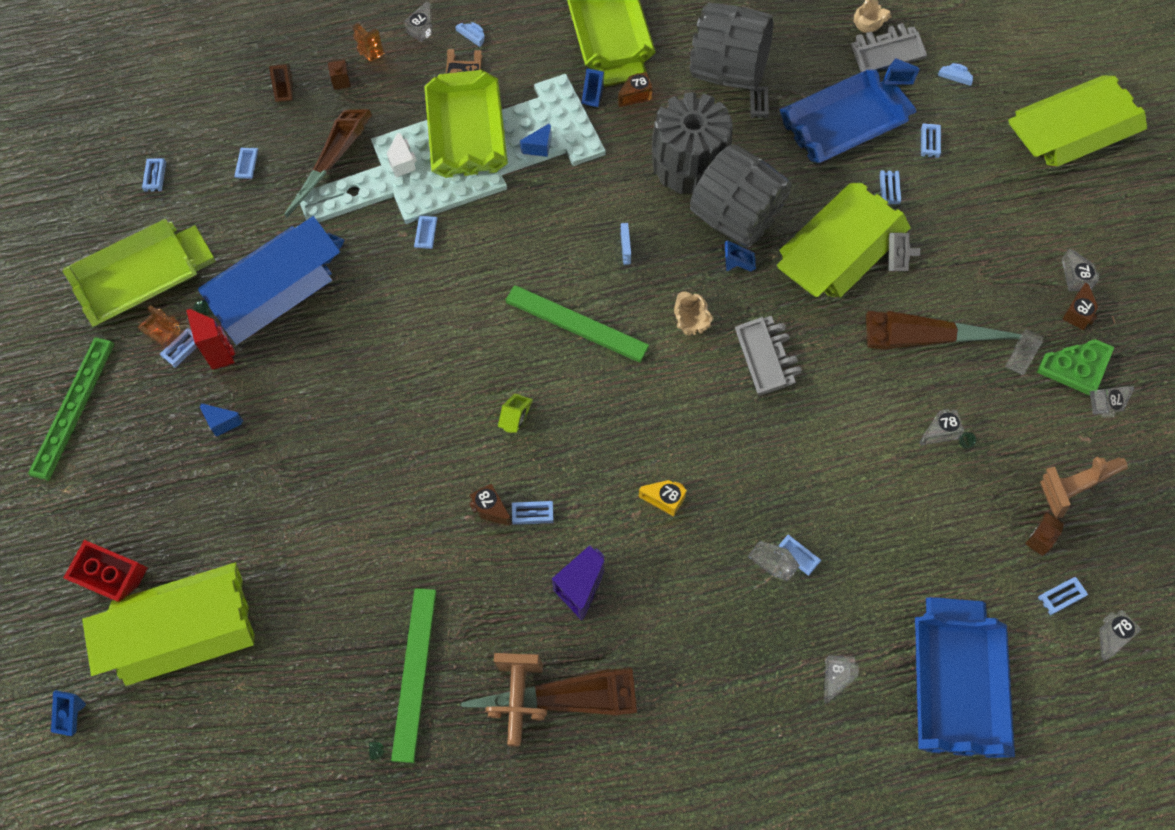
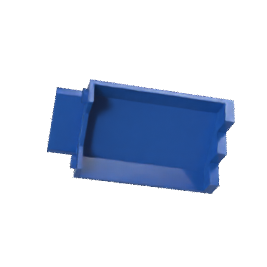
[779,69,916,163]
[198,216,340,345]
[915,597,1015,758]

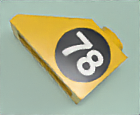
[639,480,687,517]

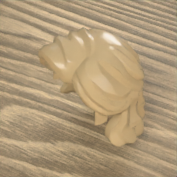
[853,0,892,33]
[674,292,713,335]

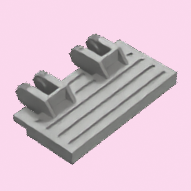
[851,23,927,72]
[735,316,802,396]

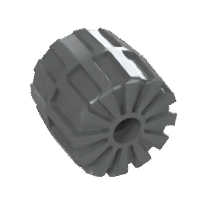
[690,3,774,90]
[652,92,733,194]
[690,145,792,248]

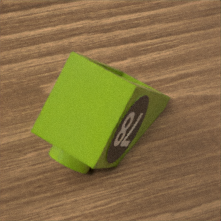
[498,394,533,433]

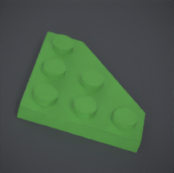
[1037,339,1114,397]

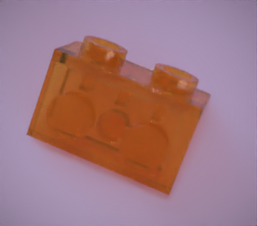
[353,23,384,62]
[138,305,182,348]

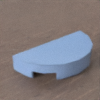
[455,22,485,47]
[938,63,973,86]

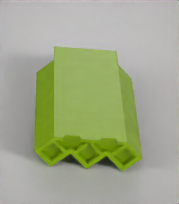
[567,0,656,87]
[424,70,508,178]
[1008,75,1147,166]
[777,183,911,298]
[62,218,216,327]
[82,562,255,686]

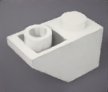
[387,133,417,177]

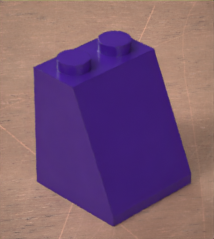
[552,545,604,621]

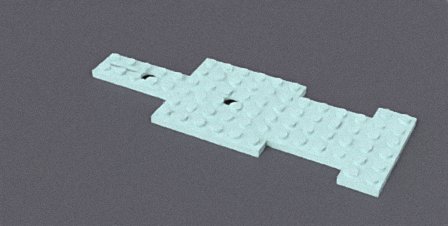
[297,74,606,224]

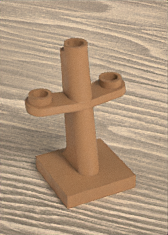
[1040,457,1128,519]
[486,653,547,746]

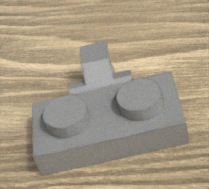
[889,233,920,271]

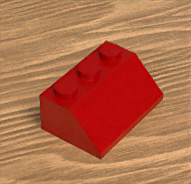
[186,309,236,370]
[63,540,148,602]

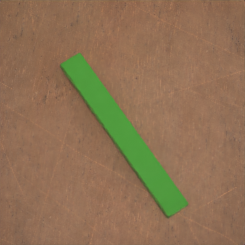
[506,285,649,363]
[28,337,115,481]
[391,588,436,763]

